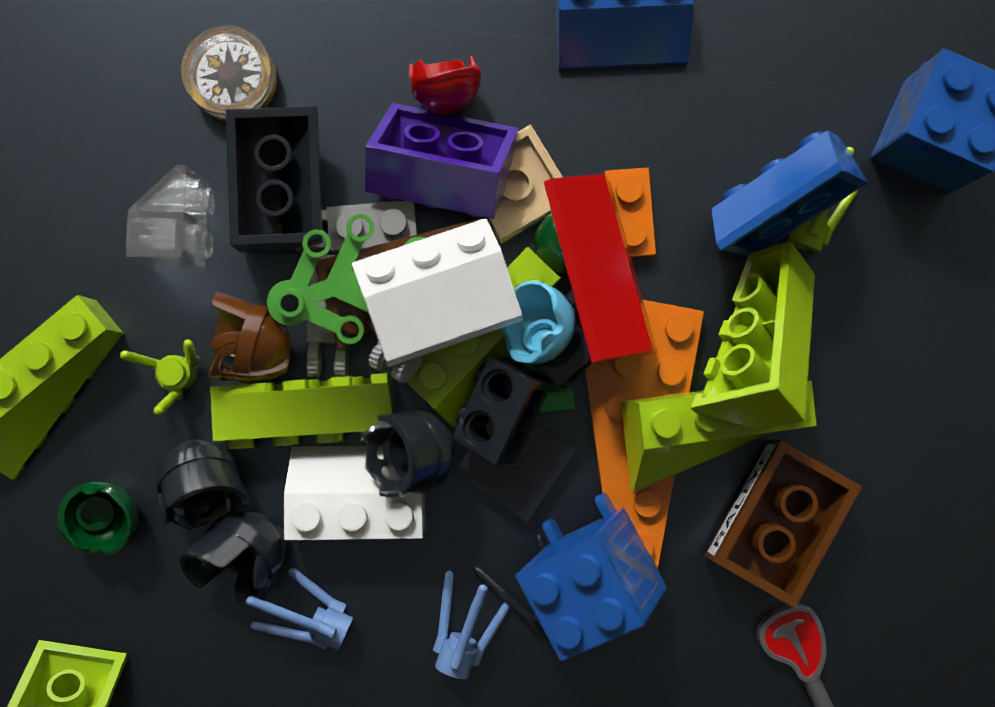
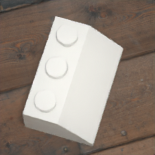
[352,218,523,367]
[284,445,426,540]

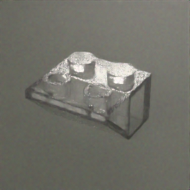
[126,165,215,270]

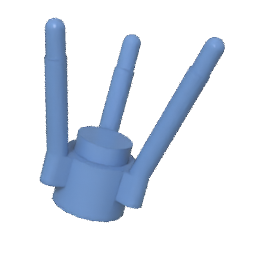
[246,567,353,651]
[433,571,510,679]

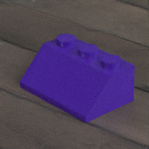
[365,103,519,219]

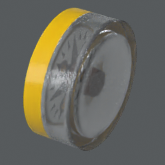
[181,25,277,121]

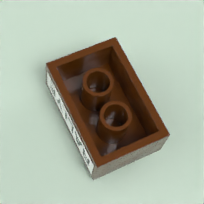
[704,440,862,608]

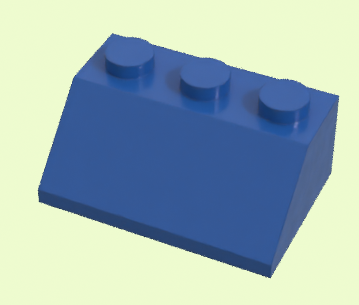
[555,0,693,70]
[712,130,868,257]

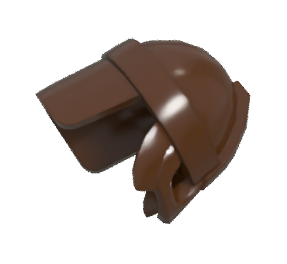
[209,292,292,384]

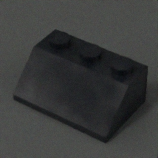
[226,106,323,253]

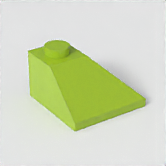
[7,640,128,707]

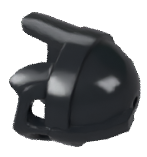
[362,410,456,497]
[156,440,249,530]
[180,511,286,603]

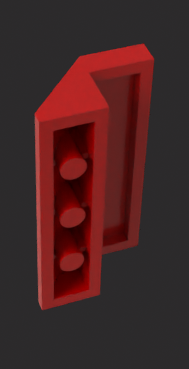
[543,174,658,365]

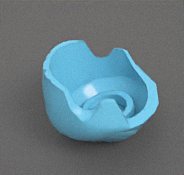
[502,280,576,364]

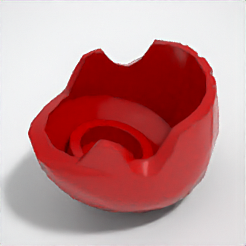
[409,56,481,115]

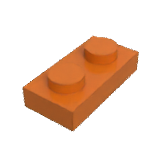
[604,167,656,258]

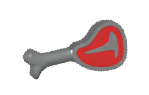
[756,603,834,707]

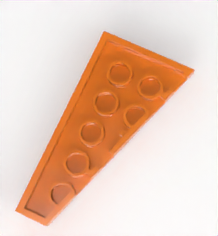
[580,300,704,569]

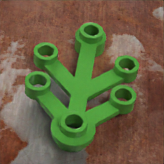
[267,214,425,344]

